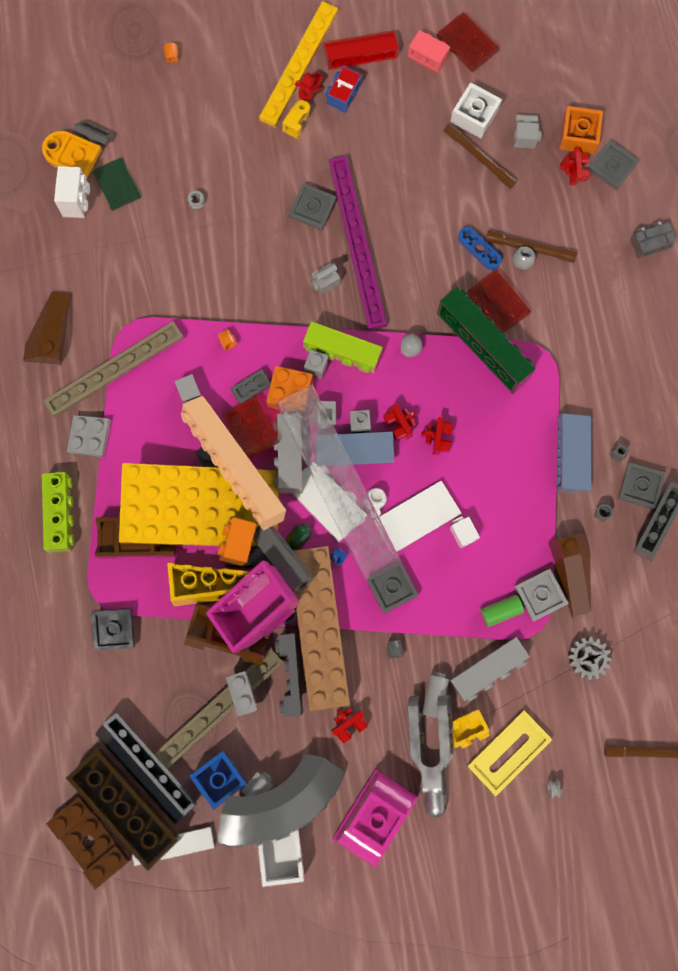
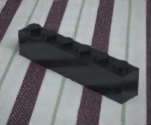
[95,713,197,825]

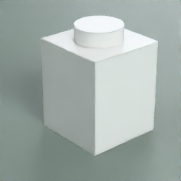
[450,516,480,549]

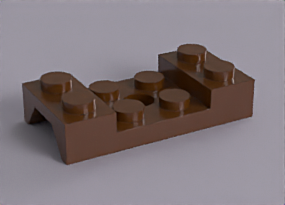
[95,517,176,558]
[184,603,269,666]
[46,796,131,890]

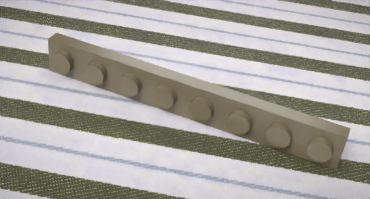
[43,321,184,418]
[154,648,284,770]

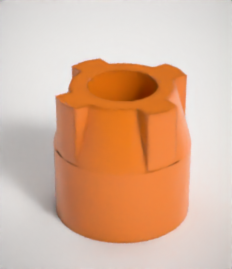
[163,43,178,63]
[218,329,237,351]

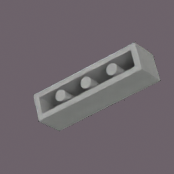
[274,414,302,493]
[449,637,530,702]

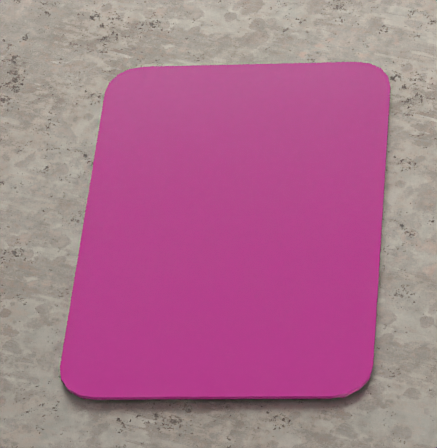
[87,317,560,640]

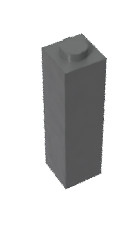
[253,526,315,592]

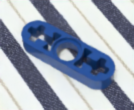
[458,227,502,271]

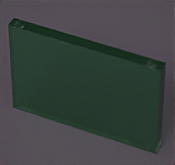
[92,157,141,211]

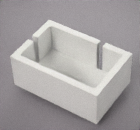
[258,829,304,887]

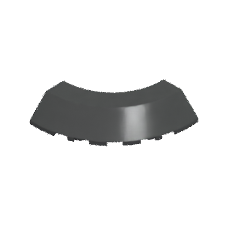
[217,754,344,847]

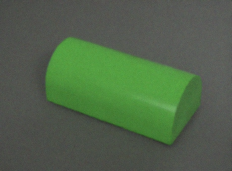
[480,595,524,628]

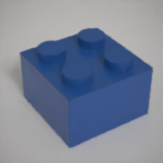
[190,750,248,810]

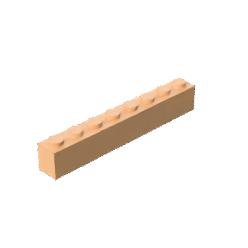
[181,396,286,530]

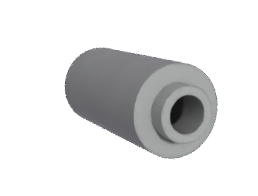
[422,672,449,718]

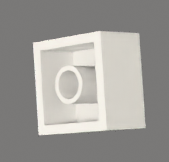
[451,82,502,139]
[54,166,90,218]

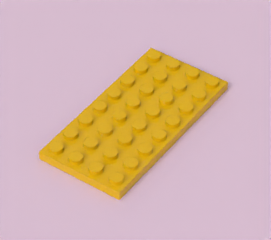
[119,463,279,546]

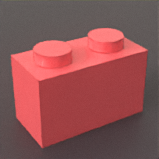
[408,30,450,73]

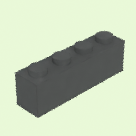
[634,482,678,562]

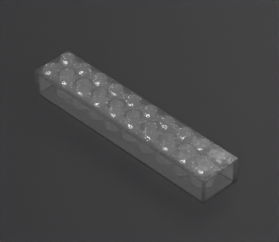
[276,384,401,579]

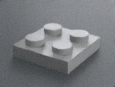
[67,415,111,457]
[515,569,568,622]

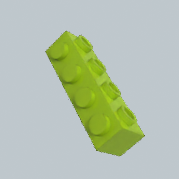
[303,321,382,373]
[42,472,74,553]

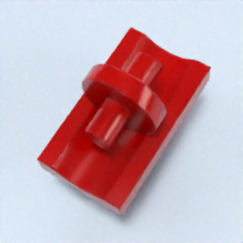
[294,71,324,102]
[559,147,590,186]
[383,403,417,441]
[421,417,453,455]
[331,707,368,743]

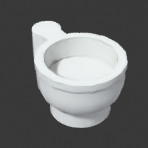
[365,488,387,518]

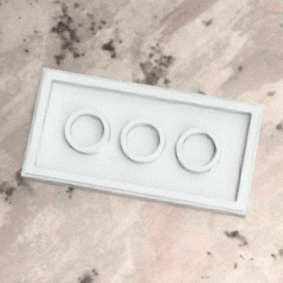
[291,461,367,542]
[375,481,461,553]

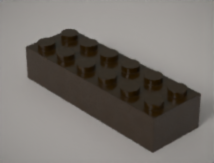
[66,749,182,871]

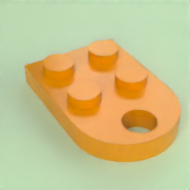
[42,131,102,179]

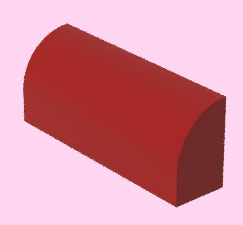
[323,30,399,70]

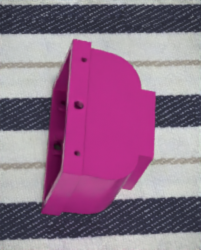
[206,561,299,653]
[332,769,418,868]

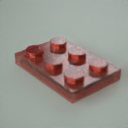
[437,12,499,73]
[467,270,531,333]
[222,396,279,458]

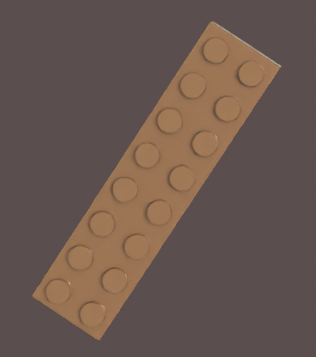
[294,546,350,711]

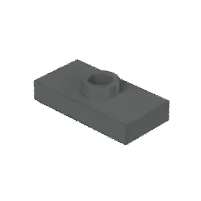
[74,120,115,145]
[230,369,271,406]

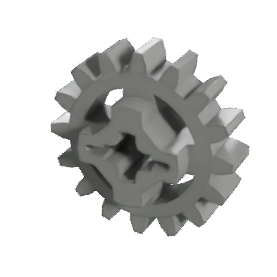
[567,637,612,680]

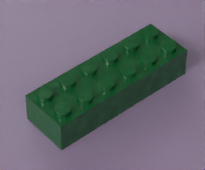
[437,287,535,394]

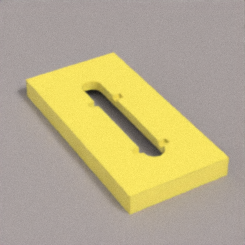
[467,710,552,796]

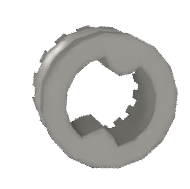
[188,191,205,210]
[548,779,562,799]

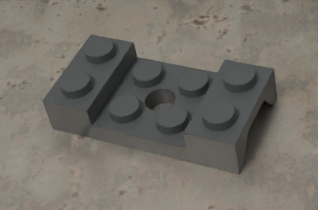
[275,634,302,717]

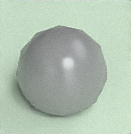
[512,247,535,270]
[401,334,423,357]

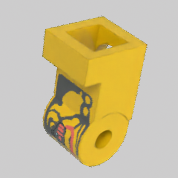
[282,100,310,139]

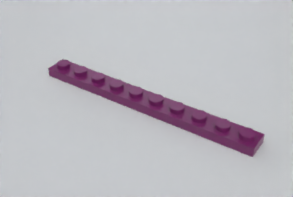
[329,156,387,331]

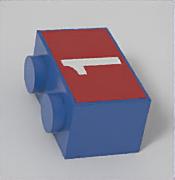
[325,66,362,113]

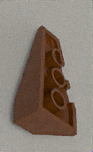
[23,292,71,365]
[549,532,591,617]

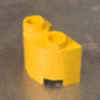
[452,709,490,749]

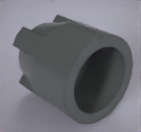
[610,444,629,462]
[594,504,613,522]
[387,640,404,659]

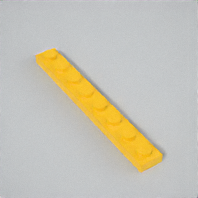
[259,1,338,128]

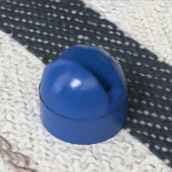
[329,548,347,565]

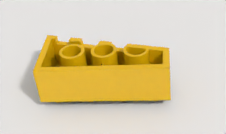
[167,563,249,606]

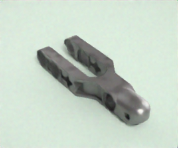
[408,695,454,818]

